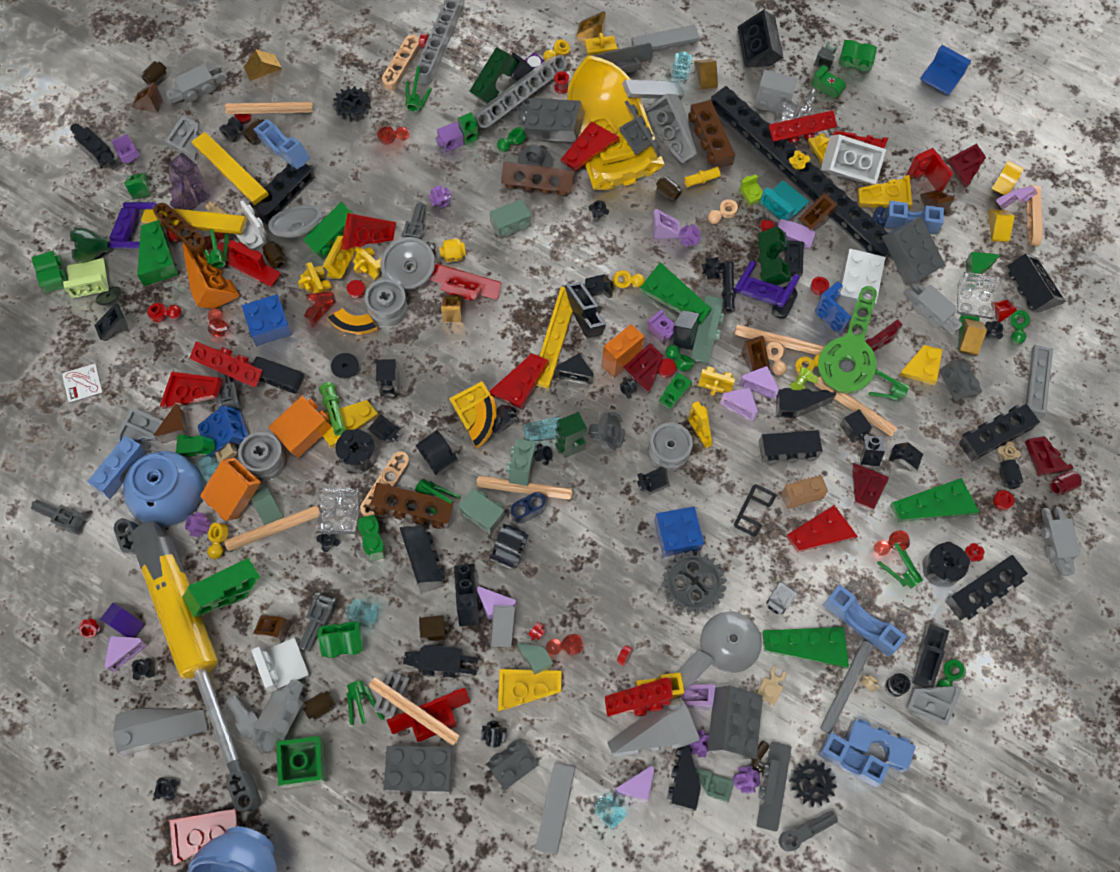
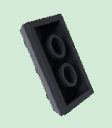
[737,9,784,68]
[1007,253,1066,312]
[400,526,446,594]

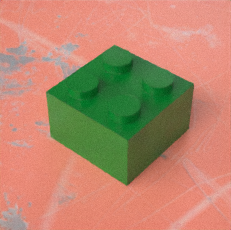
[276,736,326,788]

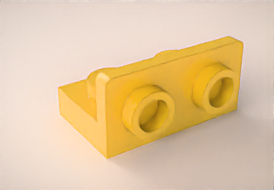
[323,236,356,279]

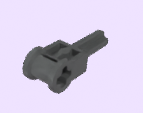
[401,202,426,240]
[217,371,241,409]
[31,499,87,535]
[299,591,338,652]
[778,811,838,852]

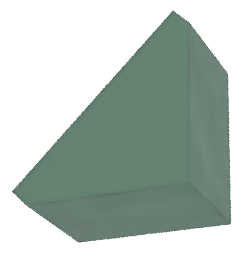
[251,485,283,525]

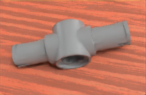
[226,695,266,754]

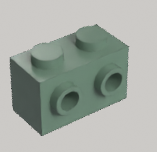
[489,199,531,238]
[506,439,536,486]
[458,488,505,534]

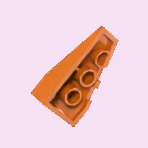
[182,244,239,309]

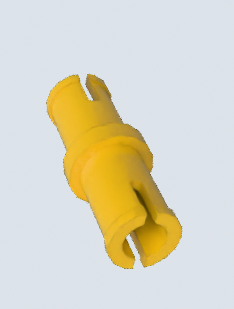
[684,167,721,188]

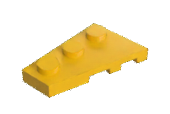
[589,115,636,165]
[857,175,913,209]
[322,400,378,449]
[498,669,561,712]

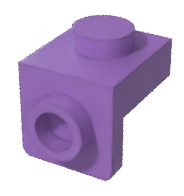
[111,134,140,164]

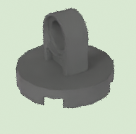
[517,144,552,179]
[588,412,625,451]

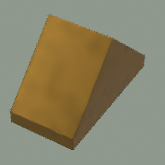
[576,11,606,39]
[244,50,282,81]
[694,59,718,90]
[441,296,462,322]
[959,318,987,356]

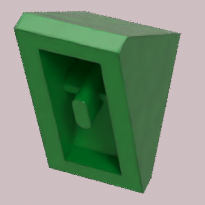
[124,172,151,200]
[965,252,999,285]

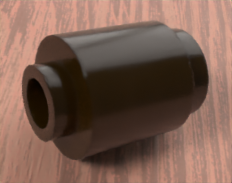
[141,61,167,85]
[243,118,265,144]
[656,176,683,201]
[262,241,287,269]
[303,691,336,721]

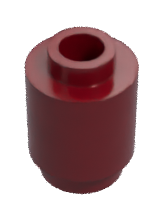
[1050,470,1082,495]

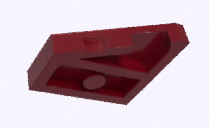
[947,143,986,188]
[863,319,903,355]
[623,343,663,394]
[1025,436,1074,477]
[852,463,889,512]

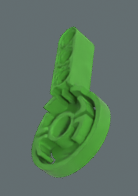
[818,286,877,394]

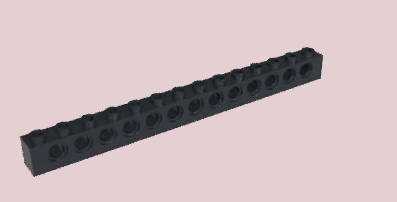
[711,86,891,261]

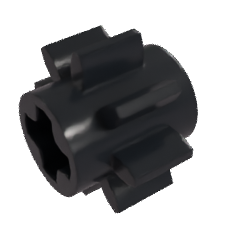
[701,257,724,279]
[481,721,507,748]

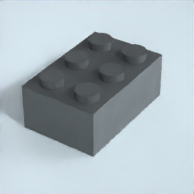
[524,98,585,142]
[882,216,945,284]
[707,686,763,760]
[383,746,453,794]

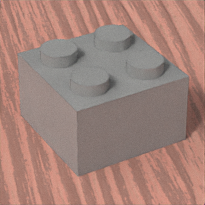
[754,70,798,116]

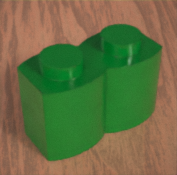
[838,40,877,71]
[31,250,68,293]
[358,515,386,562]
[317,622,364,658]

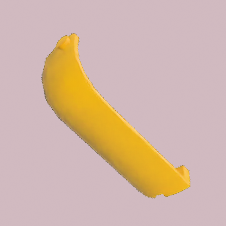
[567,56,664,190]

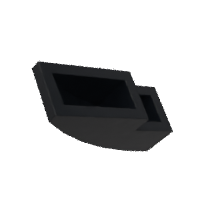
[565,281,606,338]
[912,623,950,688]

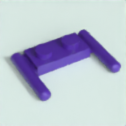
[107,202,157,249]
[734,261,800,307]

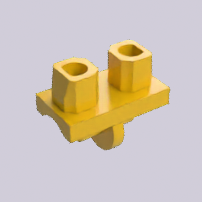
[585,33,618,56]
[808,133,830,166]
[353,247,382,280]
[298,262,331,300]
[698,366,735,396]

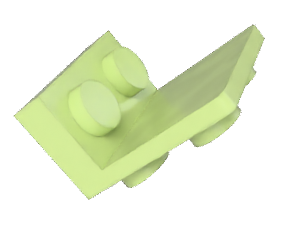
[63,258,109,299]

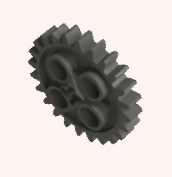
[661,550,727,616]

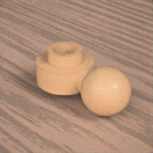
[708,199,738,224]
[766,342,787,376]

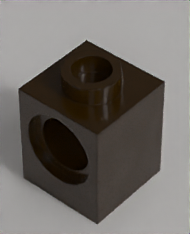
[419,615,450,642]

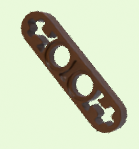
[153,203,207,253]

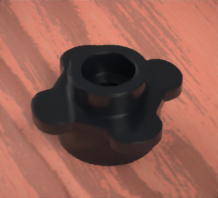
[589,200,609,219]
[985,321,1003,339]
[620,377,637,399]
[534,443,553,466]
[316,529,340,552]
[132,658,154,681]
[154,777,178,801]

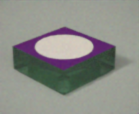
[525,52,545,69]

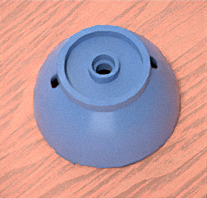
[123,451,203,527]
[187,827,277,872]

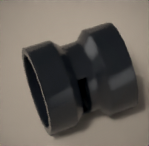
[219,117,244,141]
[885,673,911,698]

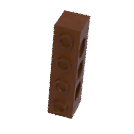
[688,100,735,168]
[501,161,575,195]
[370,482,454,529]

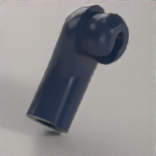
[872,206,886,227]

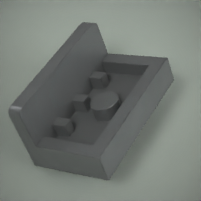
[939,359,982,401]
[486,739,539,790]

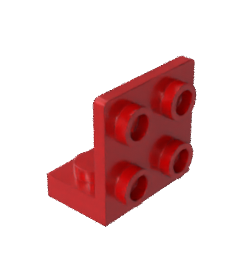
[906,148,953,192]

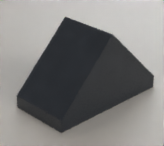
[673,310,700,350]
[556,353,594,385]

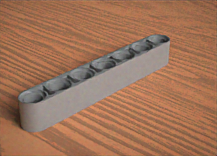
[416,0,465,85]
[473,55,567,128]

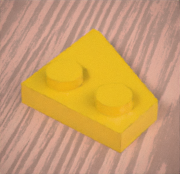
[899,345,943,385]
[449,381,490,431]
[687,401,713,449]

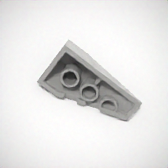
[644,93,697,164]
[607,698,700,757]
[113,709,208,756]

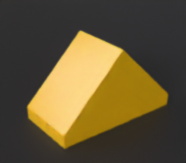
[988,209,1015,242]

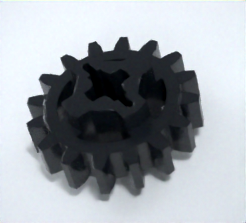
[333,86,371,121]
[789,759,837,808]

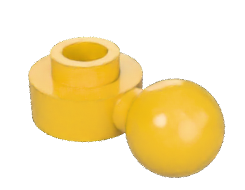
[543,39,570,60]
[612,270,645,288]
[795,353,821,375]
[207,523,228,560]

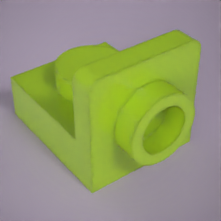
[739,174,763,206]

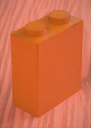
[601,324,644,378]
[268,396,332,458]
[200,458,261,521]

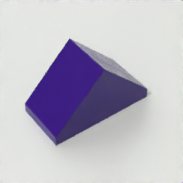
[100,603,146,638]

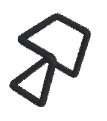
[734,484,777,537]

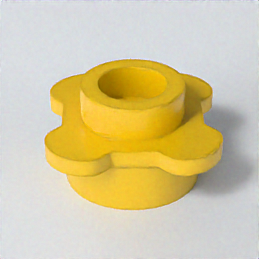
[789,151,810,169]

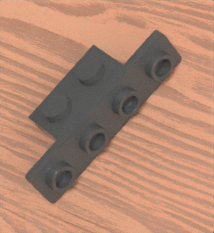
[591,42,652,73]
[619,100,661,157]
[756,742,792,832]

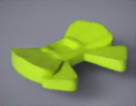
[790,367,818,390]

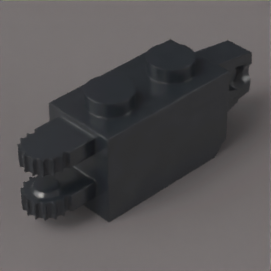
[70,123,118,170]
[403,644,478,680]

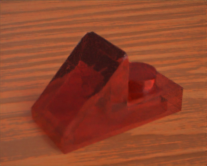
[304,291,336,328]

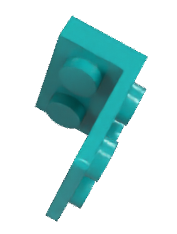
[759,181,809,221]

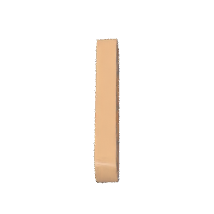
[382,35,420,90]
[1026,185,1042,247]
[360,451,410,517]

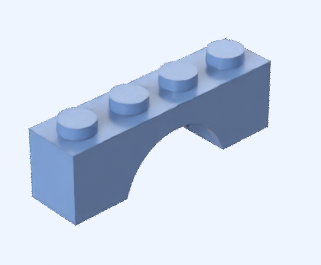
[254,119,311,169]
[823,584,907,657]

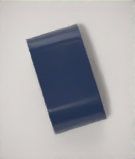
[511,492,546,524]

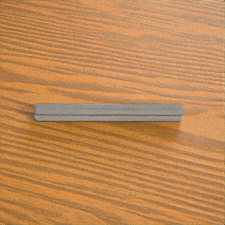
[820,641,873,734]

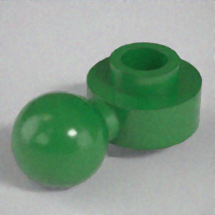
[497,127,526,152]
[1010,310,1031,344]
[665,345,694,372]
[936,659,967,687]

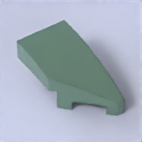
[517,643,553,675]
[695,767,734,804]

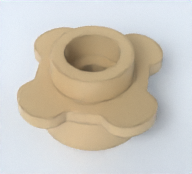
[997,441,1021,461]
[860,674,880,692]

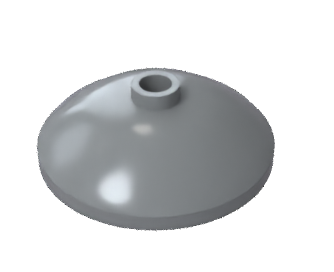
[268,205,322,238]
[381,237,435,290]
[700,612,762,673]

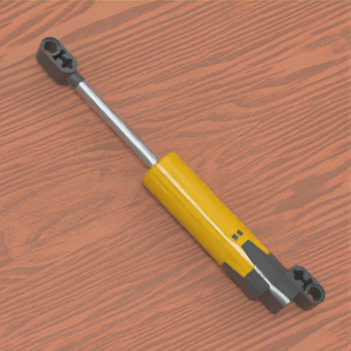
[113,518,261,812]

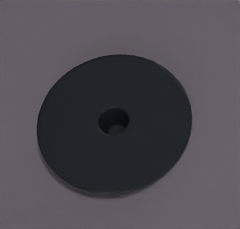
[95,286,121,305]
[331,353,359,379]

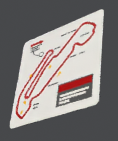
[62,364,102,402]

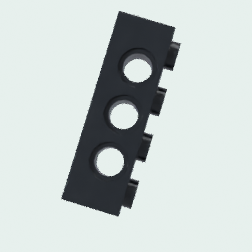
[248,163,315,225]
[959,403,1040,462]
[945,554,1028,621]

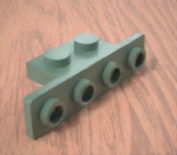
[691,295,724,364]

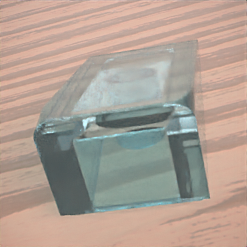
[523,416,561,442]

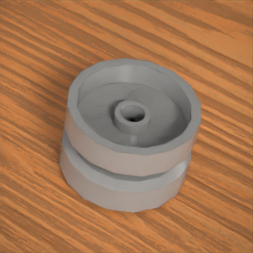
[364,279,408,327]
[648,423,693,472]
[238,431,287,481]

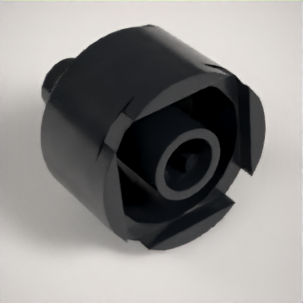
[335,429,377,474]
[415,429,459,475]
[489,523,529,569]
[922,541,970,587]

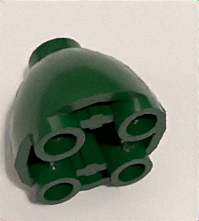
[70,227,108,264]

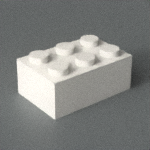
[821,135,886,184]
[836,249,885,313]

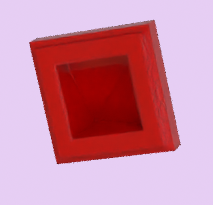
[990,300,1017,322]

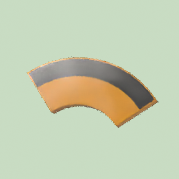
[327,308,378,335]
[468,395,496,448]

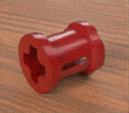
[554,71,569,94]

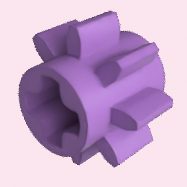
[429,186,451,208]
[679,224,701,247]
[185,512,210,538]
[688,730,712,757]
[733,766,760,794]

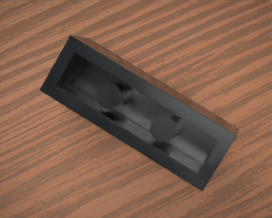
[759,430,823,464]

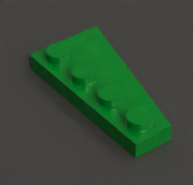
[640,262,711,325]
[890,478,979,522]
[762,627,849,669]

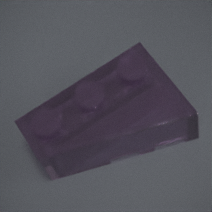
[168,152,210,211]

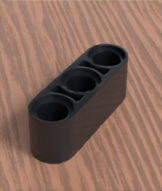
[252,357,305,394]

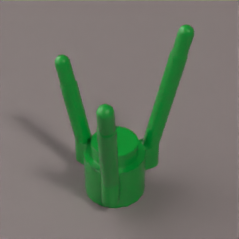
[405,65,432,112]
[200,229,229,268]
[868,365,909,401]
[415,479,461,515]
[877,543,923,589]
[346,680,384,725]

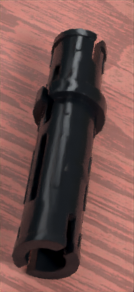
[721,261,736,313]

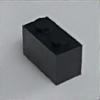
[376,359,400,398]

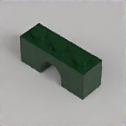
[469,47,518,104]
[758,226,790,285]
[555,411,587,459]

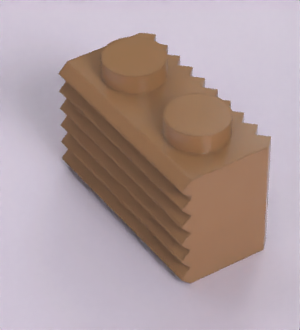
[781,474,828,509]

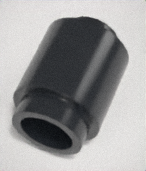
[999,459,1024,490]

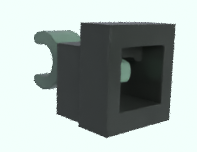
[814,41,838,71]

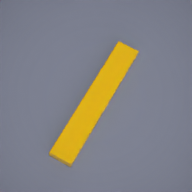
[191,132,269,206]
[141,209,247,235]
[536,286,573,389]

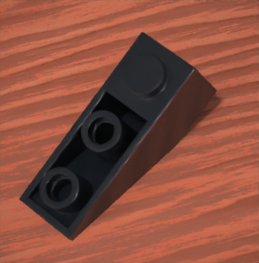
[776,388,836,418]
[454,563,479,627]
[666,745,701,812]

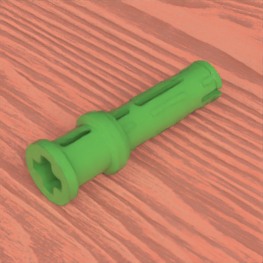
[319,382,346,436]

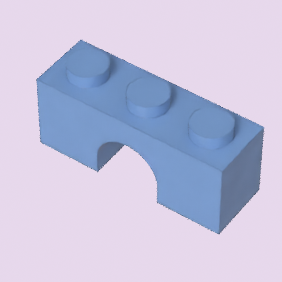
[884,201,944,234]
[87,435,147,499]
[845,719,916,772]
[817,733,890,788]

